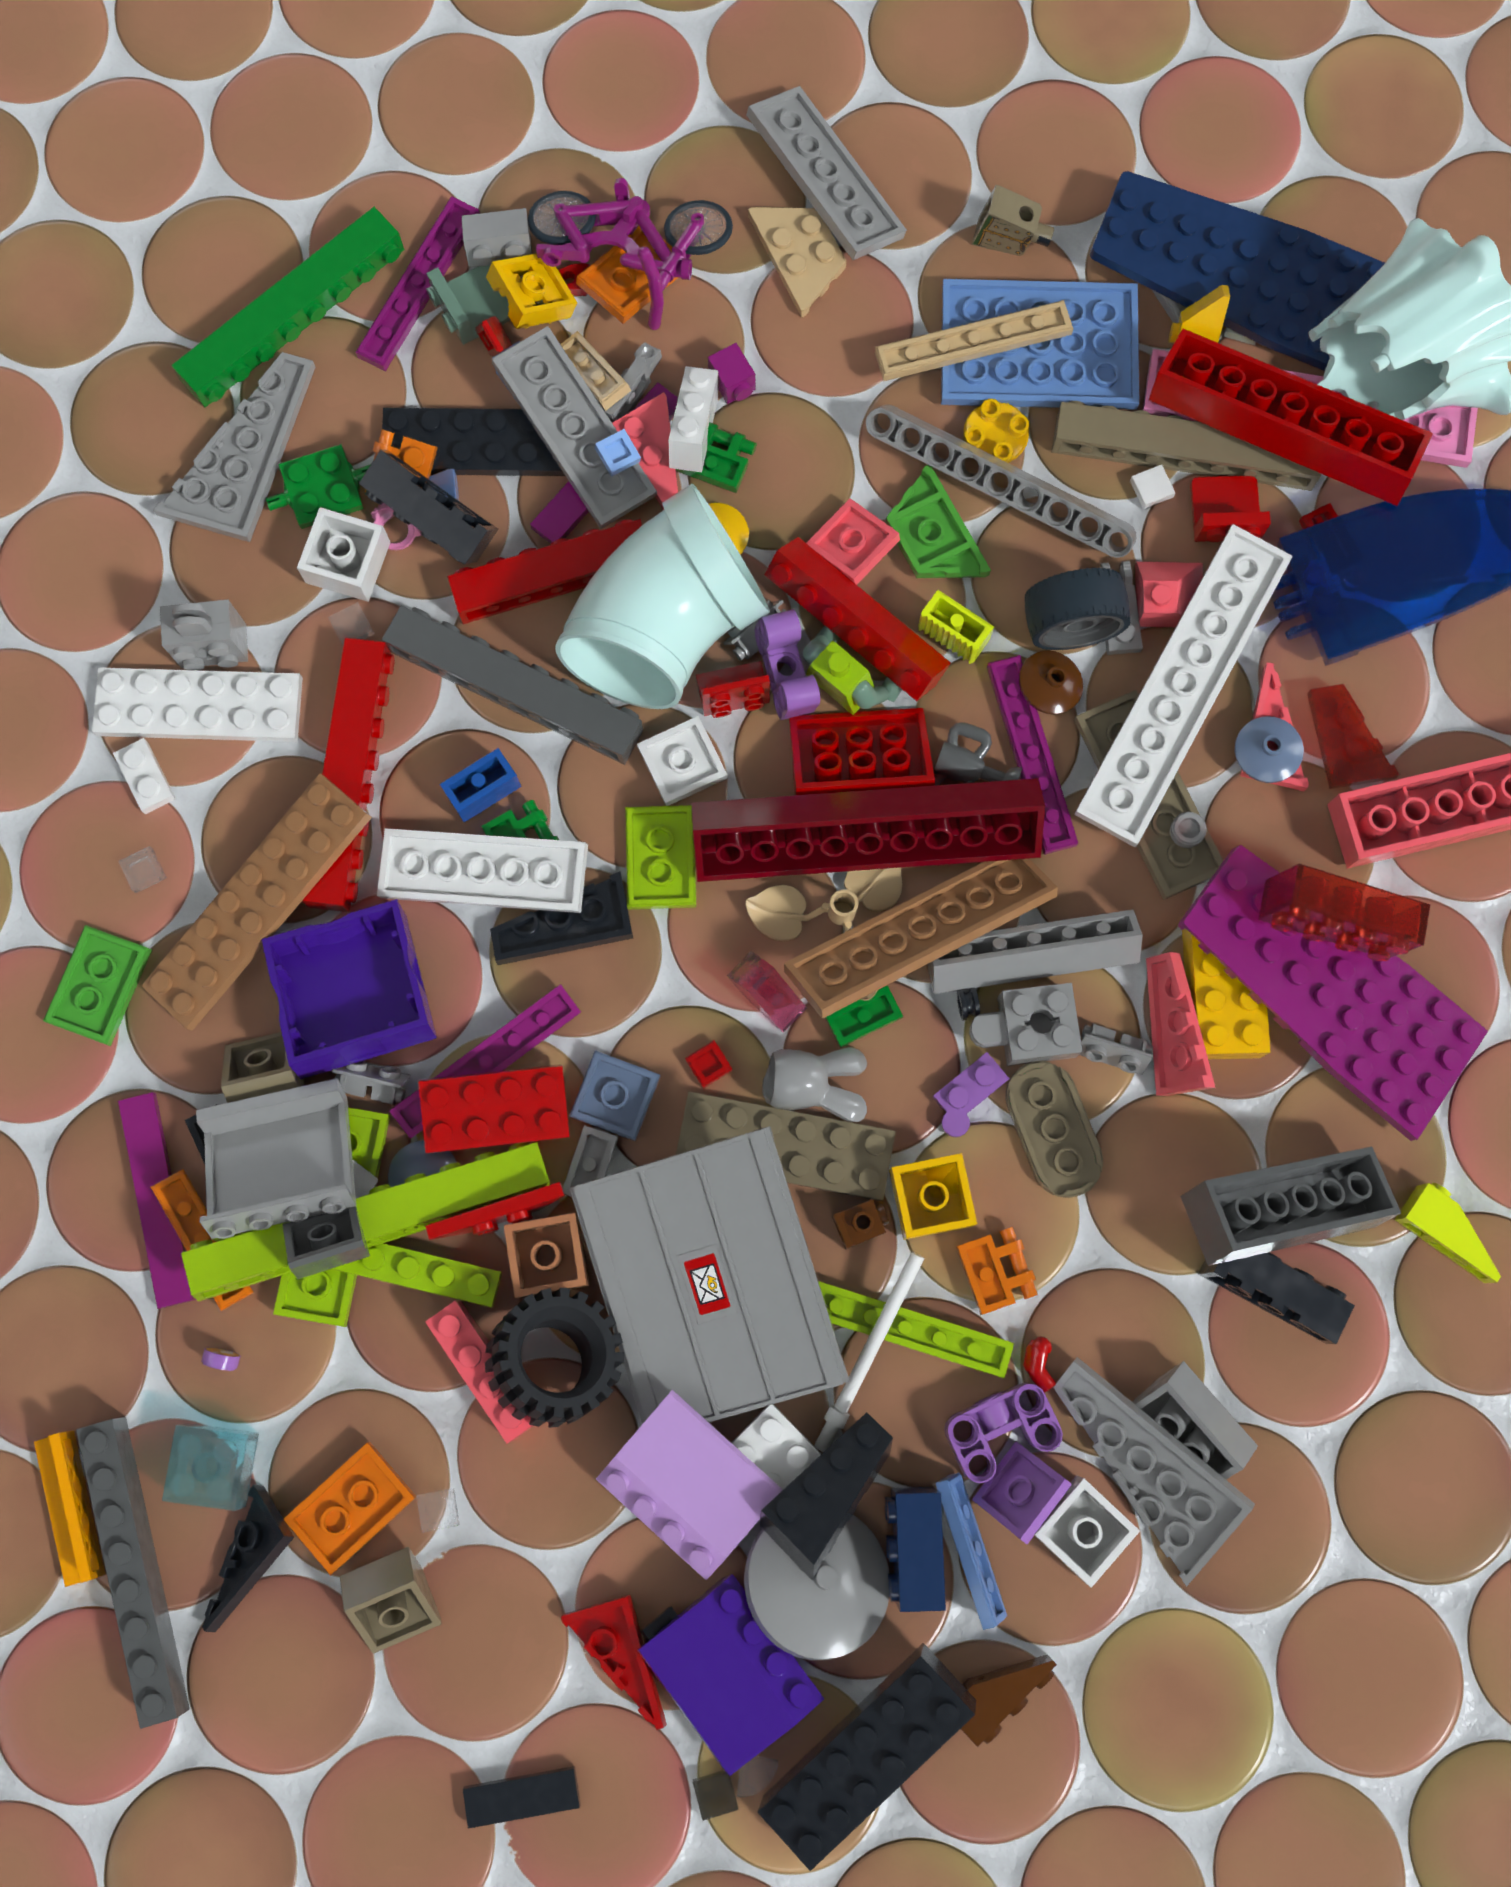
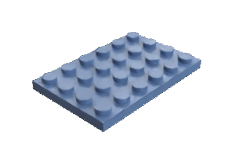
[941,279,1139,410]

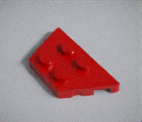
[425,1182,565,1240]

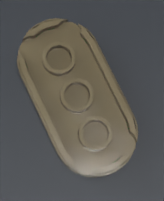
[1005,1061,1103,1198]

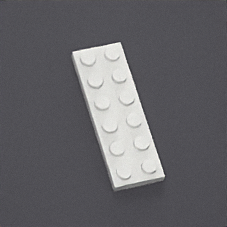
[92,668,303,742]
[377,828,588,913]

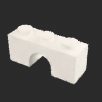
[668,366,718,472]

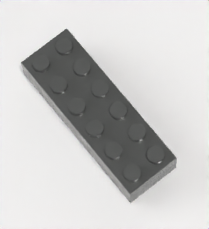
[1180,1146,1401,1266]

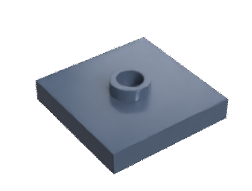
[569,1051,661,1142]

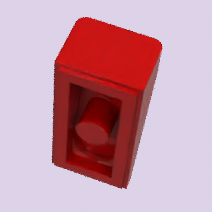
[475,316,512,357]

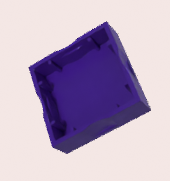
[262,899,437,1079]

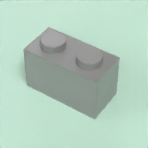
[462,208,532,268]

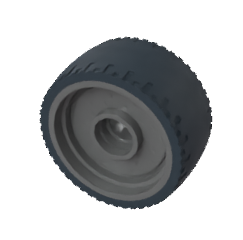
[1024,568,1131,650]

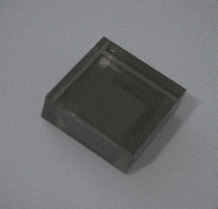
[693,1770,739,1821]

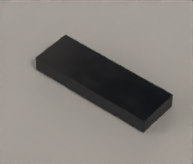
[463,1766,581,1829]

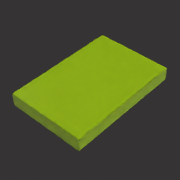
[625,805,697,910]

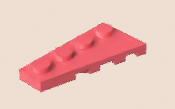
[1146,952,1216,1096]

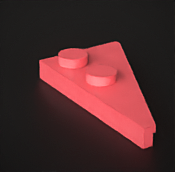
[612,392,678,510]
[1240,662,1309,792]

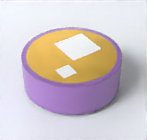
[201,1347,241,1371]

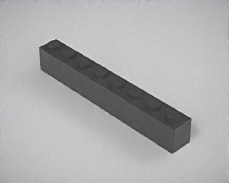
[382,605,643,765]
[76,1417,190,1729]

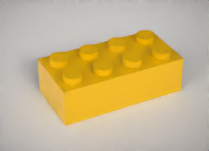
[1182,928,1271,1060]

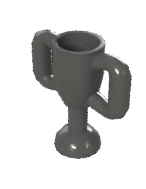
[934,722,1022,785]

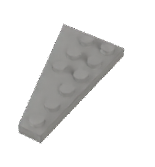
[153,352,316,542]
[1053,1357,1255,1587]

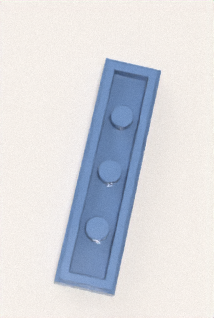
[936,1472,1007,1630]

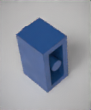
[440,748,522,822]

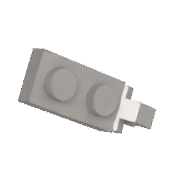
[602,342,662,423]

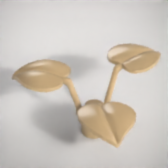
[745,868,902,1001]

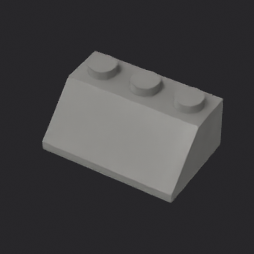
[1133,1361,1258,1479]

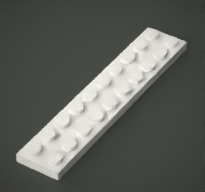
[1074,524,1293,847]

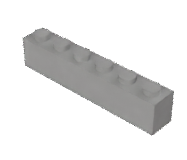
[928,909,1143,994]

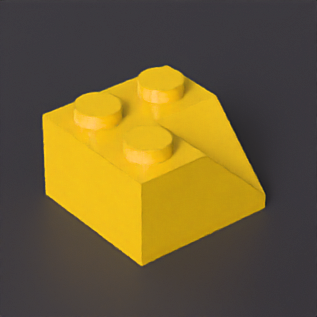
[889,1153,977,1240]

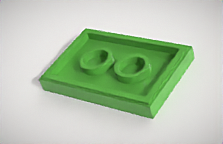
[43,925,152,1046]

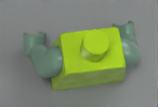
[803,626,902,715]

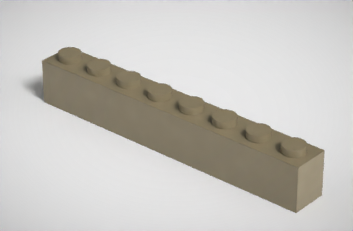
[1051,401,1321,491]

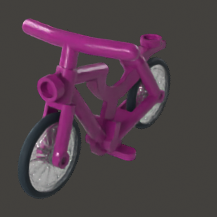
[528,178,733,330]

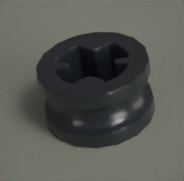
[957,988,980,1021]

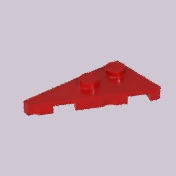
[561,1594,667,1730]

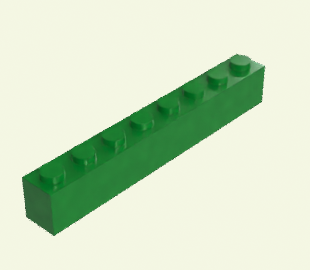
[171,206,405,407]

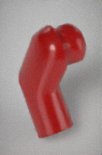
[1023,1336,1056,1393]

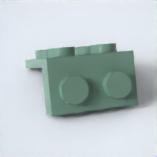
[426,265,511,345]

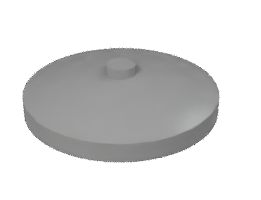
[744,1515,889,1660]

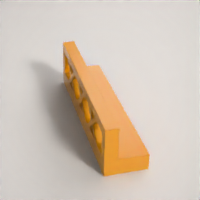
[34,1430,106,1587]

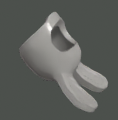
[762,1047,867,1122]

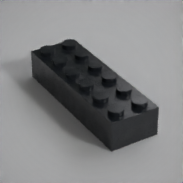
[758,1643,976,1871]

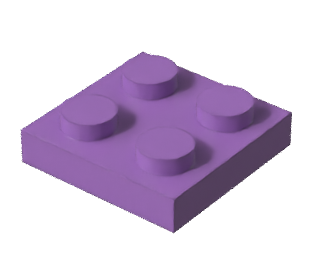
[972,1441,1072,1544]

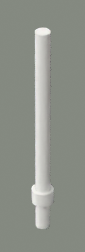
[814,1252,925,1452]

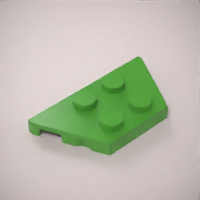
[885,465,991,578]

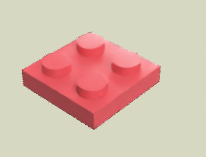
[806,498,900,585]

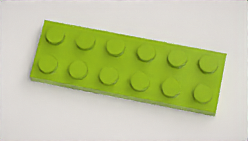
[273,1107,390,1327]

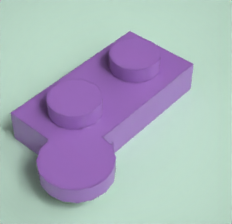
[933,1052,1010,1137]

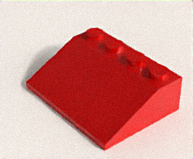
[789,708,935,795]

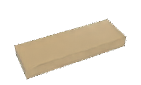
[560,331,631,411]

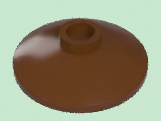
[1019,650,1083,715]

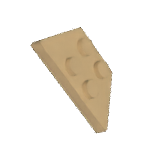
[748,207,846,318]

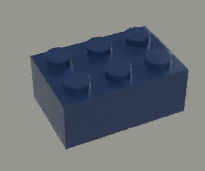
[885,1487,946,1612]

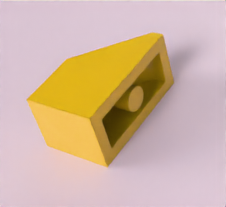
[1169,285,1230,344]

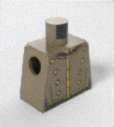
[972,185,1054,256]

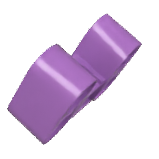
[754,609,820,720]
[944,1383,1063,1483]

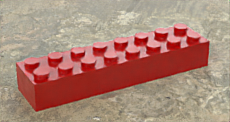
[1148,328,1433,506]

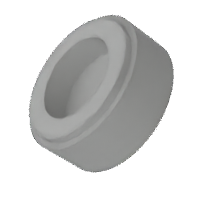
[1170,812,1207,848]

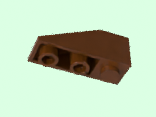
[961,1654,1057,1747]

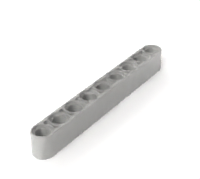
[866,404,1137,558]

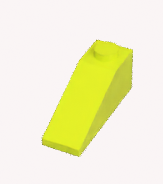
[1394,1183,1501,1283]

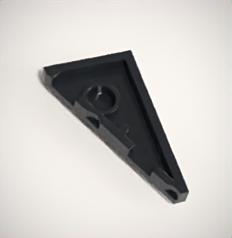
[202,1485,294,1632]

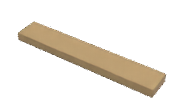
[875,300,1073,382]

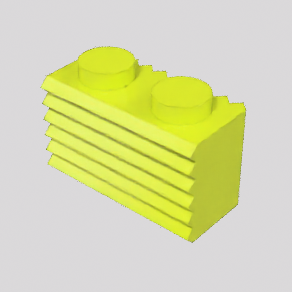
[918,590,994,664]

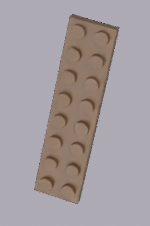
[141,773,372,1031]
[784,859,1058,1019]

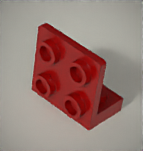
[696,661,770,718]

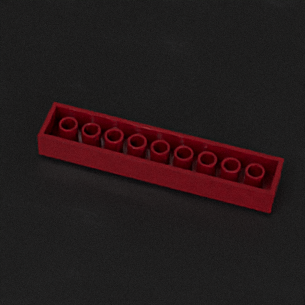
[691,778,1045,882]

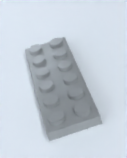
[746,86,907,260]
[492,326,657,529]

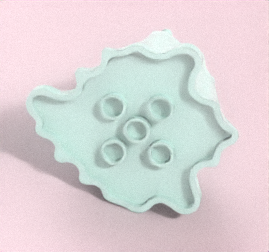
[1309,218,1511,420]

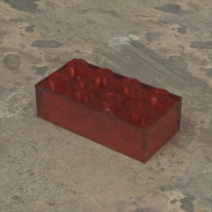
[1258,863,1430,961]

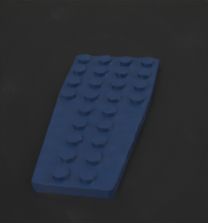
[1090,171,1385,371]

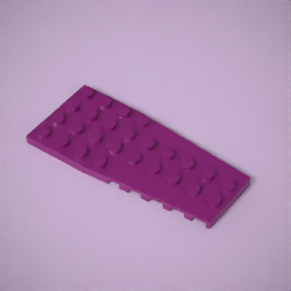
[1178,845,1488,1141]

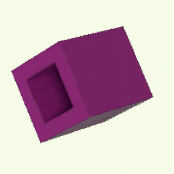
[708,343,756,404]

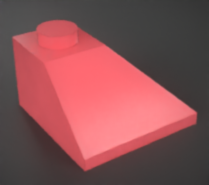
[1135,562,1203,628]

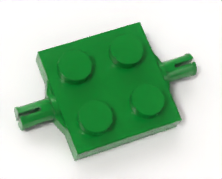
[265,444,372,529]

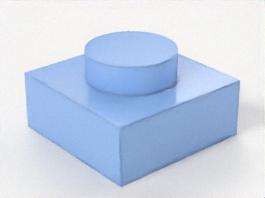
[595,429,641,477]

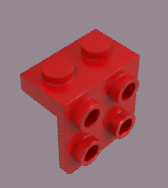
[1190,476,1271,542]

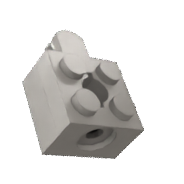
[160,599,248,670]
[969,983,1082,1066]

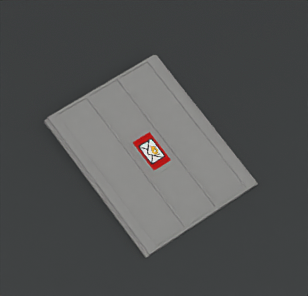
[569,1126,849,1424]

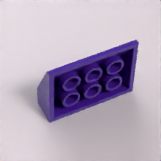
[637,1574,824,1776]

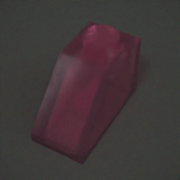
[727,951,807,1033]

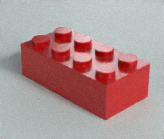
[418,1064,570,1153]

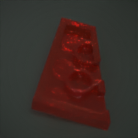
[1307,684,1400,789]

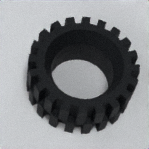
[485,1287,624,1428]

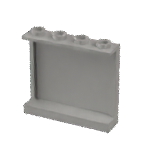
[196,1078,356,1239]

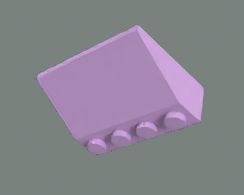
[596,1390,783,1580]

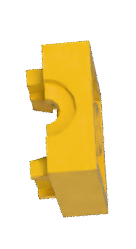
[486,253,577,329]

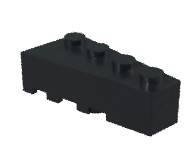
[359,450,498,565]
[1198,1252,1355,1344]
[760,1412,893,1580]

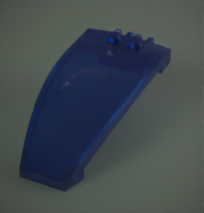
[1273,489,1511,666]

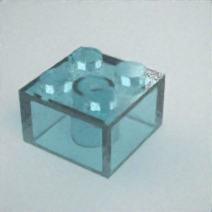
[162,1423,259,1511]

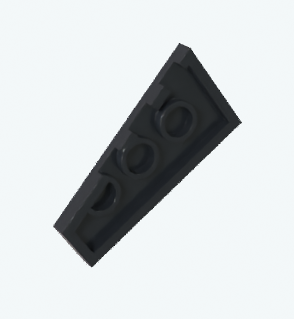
[490,871,634,965]

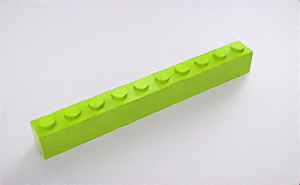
[181,1142,550,1302]

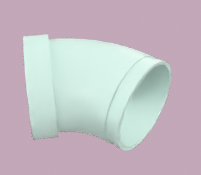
[555,484,770,709]

